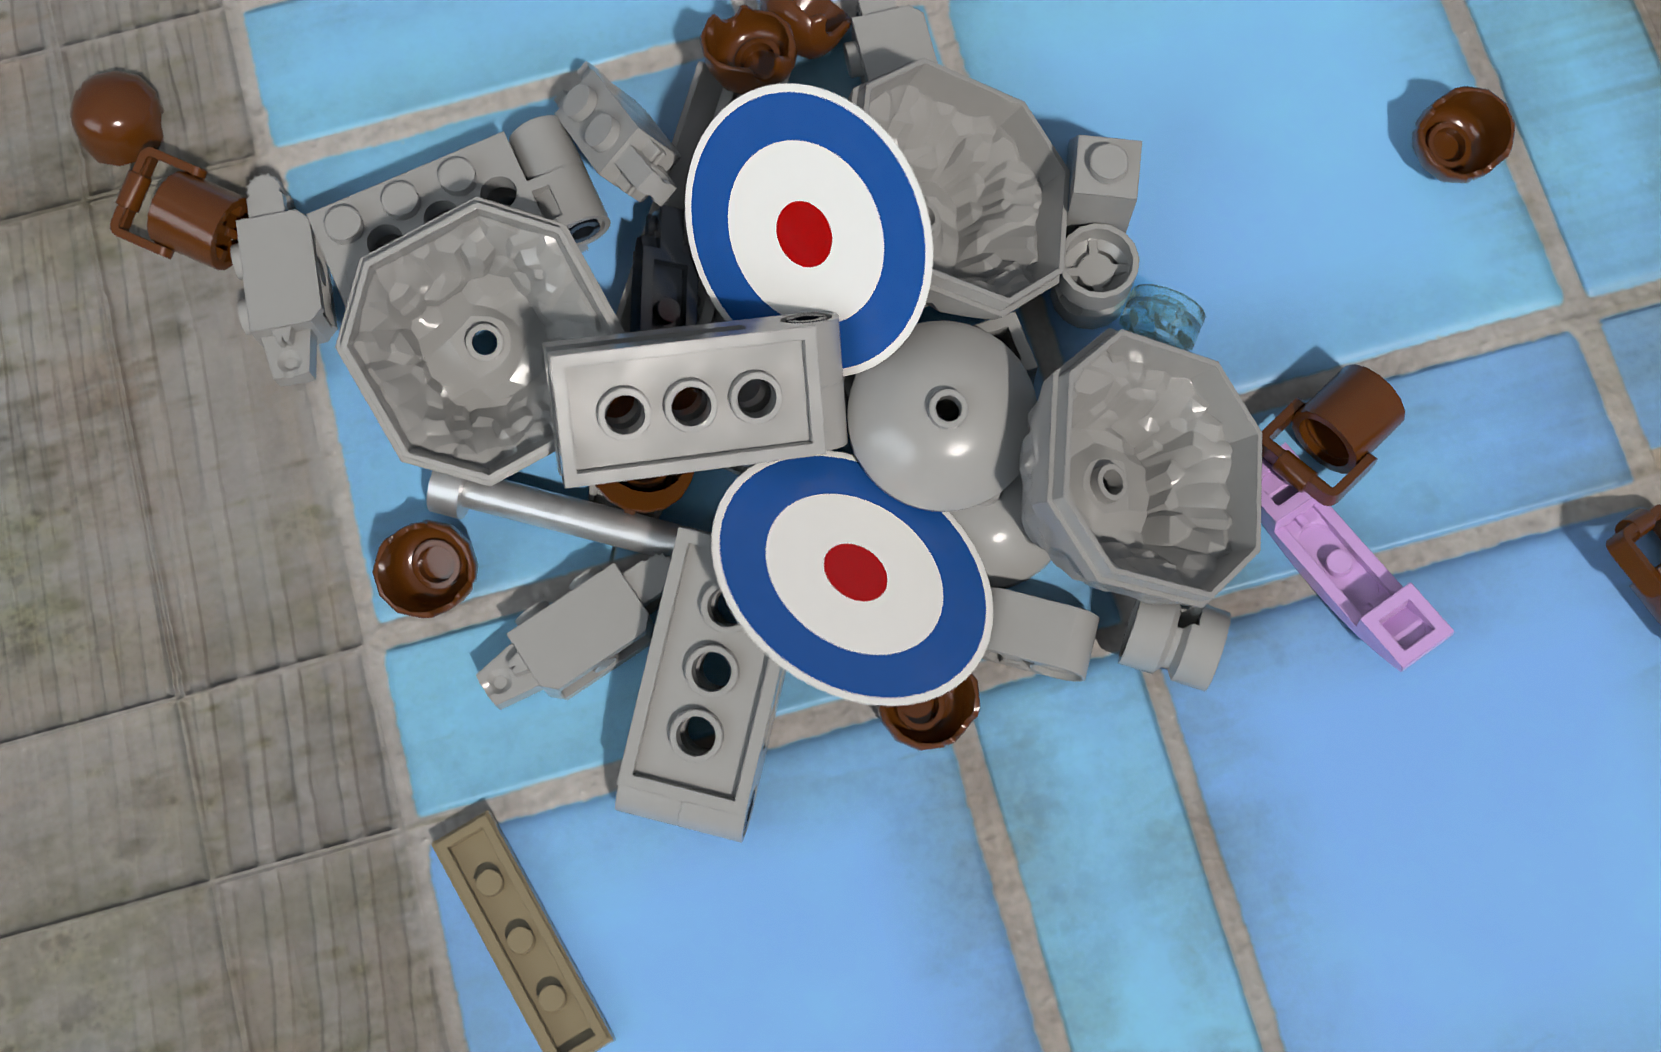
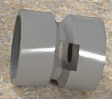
[1050,223,1139,329]
[1118,599,1231,691]

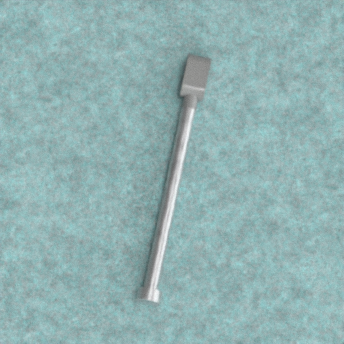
[427,471,1100,682]

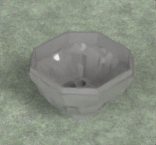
[848,58,1070,320]
[335,197,625,487]
[1019,328,1262,608]

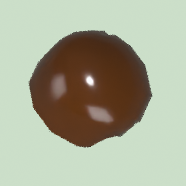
[760,0,852,59]
[699,5,798,95]
[70,71,164,166]
[1412,86,1516,183]
[372,520,479,619]
[877,673,980,751]

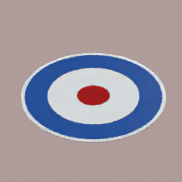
[685,83,933,377]
[711,451,993,706]

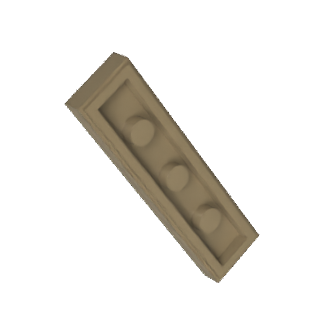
[431,810,616,1052]

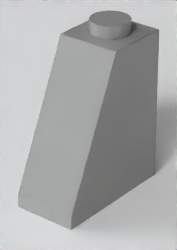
[1066,135,1142,238]

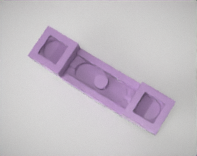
[1261,442,1455,672]

